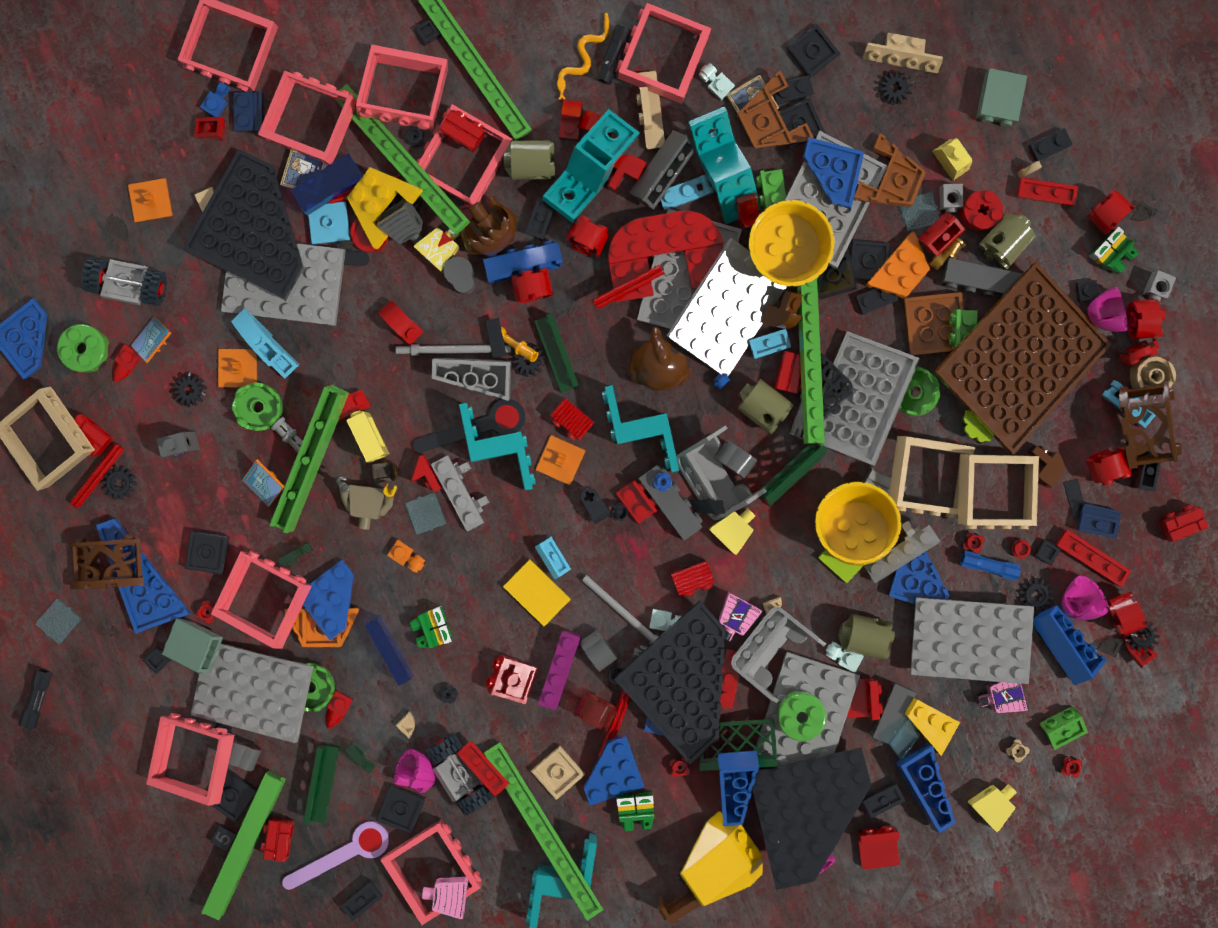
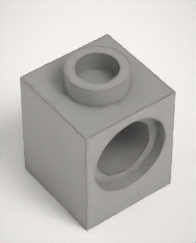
[939,184,963,213]
[1143,270,1176,302]

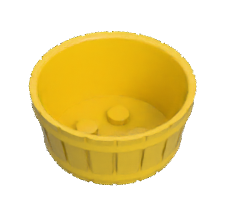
[749,200,835,286]
[815,482,901,566]

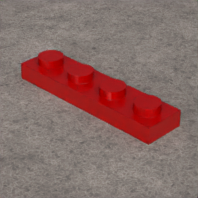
[1055,529,1132,587]

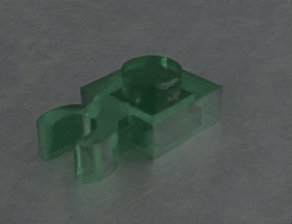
[278,543,313,567]
[346,742,376,774]

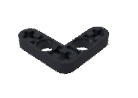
[821,353,854,420]

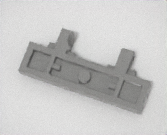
[431,455,490,532]
[864,521,941,583]

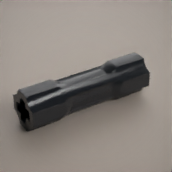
[595,24,632,85]
[18,668,53,729]

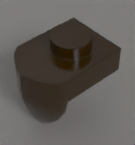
[371,461,399,483]

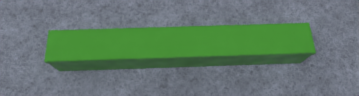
[270,385,349,533]
[201,770,286,920]

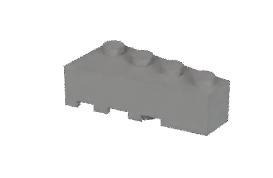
[432,358,511,401]

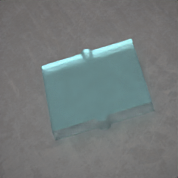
[900,192,939,232]
[405,493,447,535]
[36,598,82,644]
[888,717,920,760]

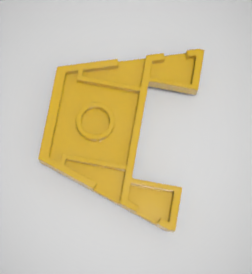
[347,167,423,249]

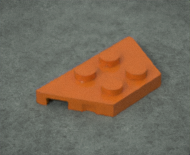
[866,231,930,298]
[284,608,360,647]

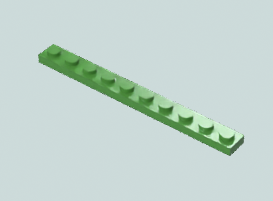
[418,0,532,141]
[335,84,470,235]
[797,278,825,445]
[484,743,603,921]

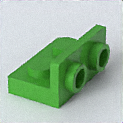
[756,169,786,211]
[949,309,977,349]
[1040,706,1088,750]

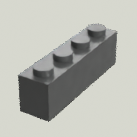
[629,130,696,210]
[940,258,1022,297]
[638,465,703,541]

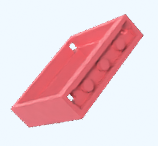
[178,0,278,92]
[616,3,711,104]
[356,45,448,130]
[258,71,357,166]
[416,104,513,206]
[211,550,312,648]
[146,713,235,806]
[381,819,482,925]

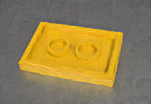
[503,559,571,626]

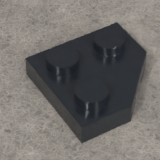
[817,252,857,300]

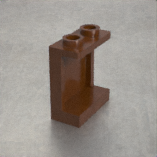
[658,891,701,924]

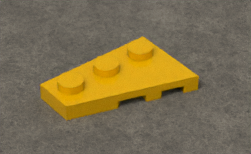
[905,698,960,756]

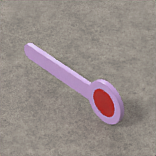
[282,821,389,890]

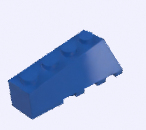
[483,240,564,284]
[1033,606,1106,685]

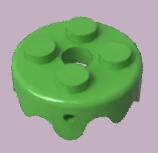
[57,324,109,373]
[899,367,940,416]
[232,383,283,431]
[304,663,335,712]
[777,691,826,741]

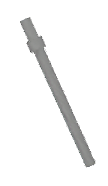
[396,344,511,356]
[582,575,659,644]

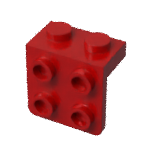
[846,678,883,720]
[857,825,900,869]

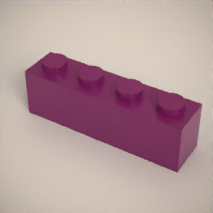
[538,629,581,711]

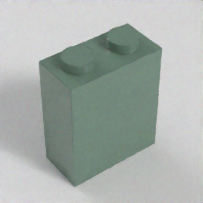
[976,68,1027,127]
[162,619,223,673]

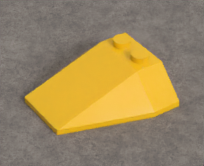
[680,811,763,906]

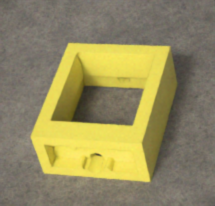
[347,410,389,462]

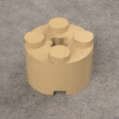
[1130,357,1176,396]

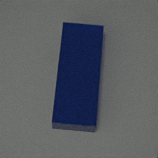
[290,153,363,216]
[365,616,414,686]

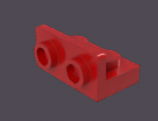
[616,480,658,524]

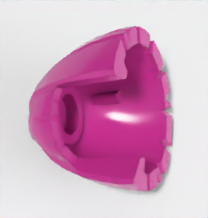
[1088,287,1129,332]
[1061,576,1108,620]
[394,749,436,793]

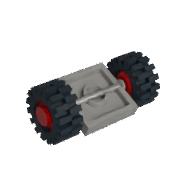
[81,257,167,306]
[425,733,494,816]

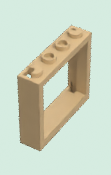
[0,387,95,491]
[889,436,975,518]
[958,454,1039,529]

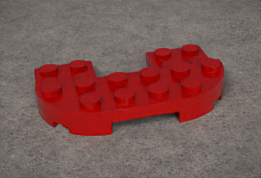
[609,211,724,303]

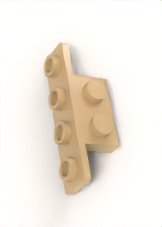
[863,33,943,73]
[636,71,665,150]

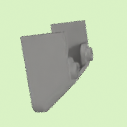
[676,426,766,520]
[731,607,826,704]

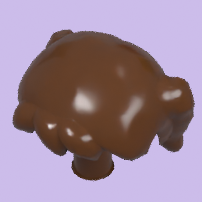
[460,196,517,255]
[629,327,690,391]

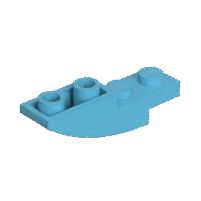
[231,308,299,379]

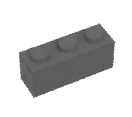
[870,682,917,746]

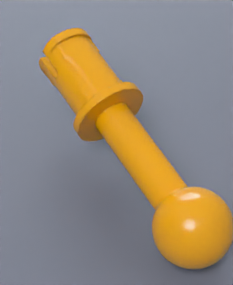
[501,326,539,362]

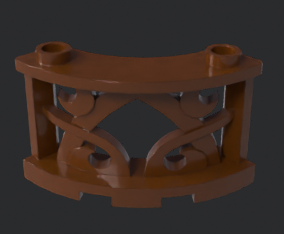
[1119,382,1182,469]
[68,535,144,589]

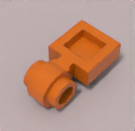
[387,539,425,573]

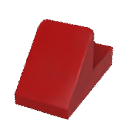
[559,100,583,141]
[194,117,227,142]
[736,193,760,229]
[411,455,443,492]

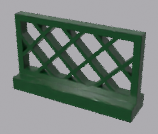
[757,444,827,506]
[699,719,779,771]

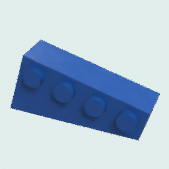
[894,744,955,833]
[718,751,759,826]

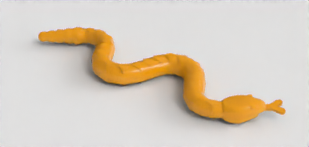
[557,13,610,100]

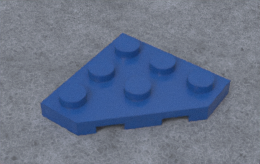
[803,137,864,209]
[0,298,48,379]
[888,551,949,604]
[303,560,355,641]
[584,734,644,806]

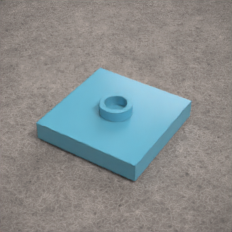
[307,202,351,245]

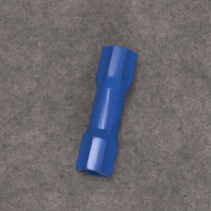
[960,550,1021,581]

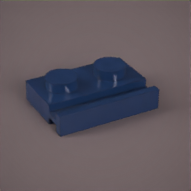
[234,92,264,132]
[1077,503,1122,539]

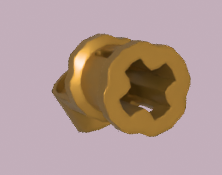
[928,237,966,270]

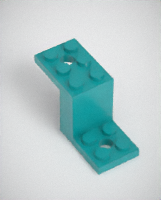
[688,107,761,224]
[542,109,639,223]
[602,385,679,472]
[459,403,536,491]
[526,833,597,928]

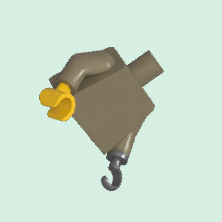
[336,476,397,530]

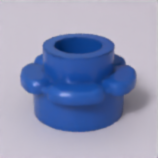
[713,373,731,390]
[653,472,672,491]

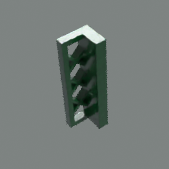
[535,313,579,393]
[303,743,340,825]

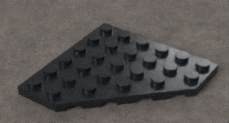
[183,149,304,301]
[613,600,726,764]
[752,747,872,890]

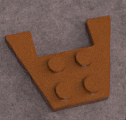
[737,71,814,149]
[853,133,926,207]

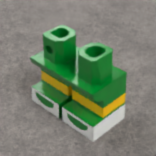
[1089,227,1139,275]
[410,605,454,648]
[617,792,654,831]

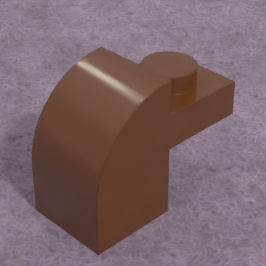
[761,290,803,329]
[1028,446,1064,488]

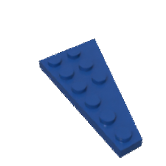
[96,519,191,634]

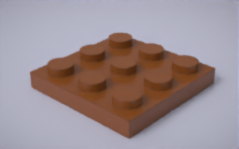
[903,292,964,355]

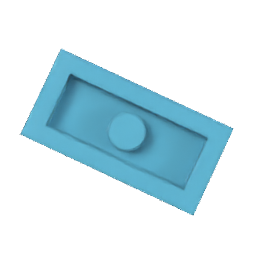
[749,329,791,359]
[535,537,571,580]

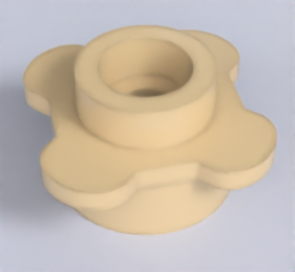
[1006,739,1030,762]

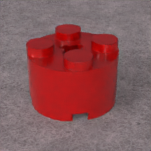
[1087,189,1135,236]
[959,190,1003,232]
[564,216,609,258]
[511,268,553,304]
[1126,299,1166,339]
[1086,447,1132,486]
[1107,592,1147,636]

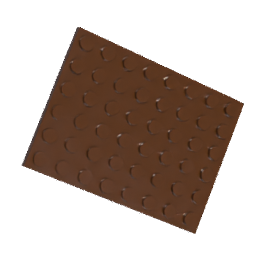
[933,262,1112,454]

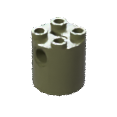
[504,140,555,180]
[979,212,1036,270]
[737,379,793,435]
[838,614,895,660]

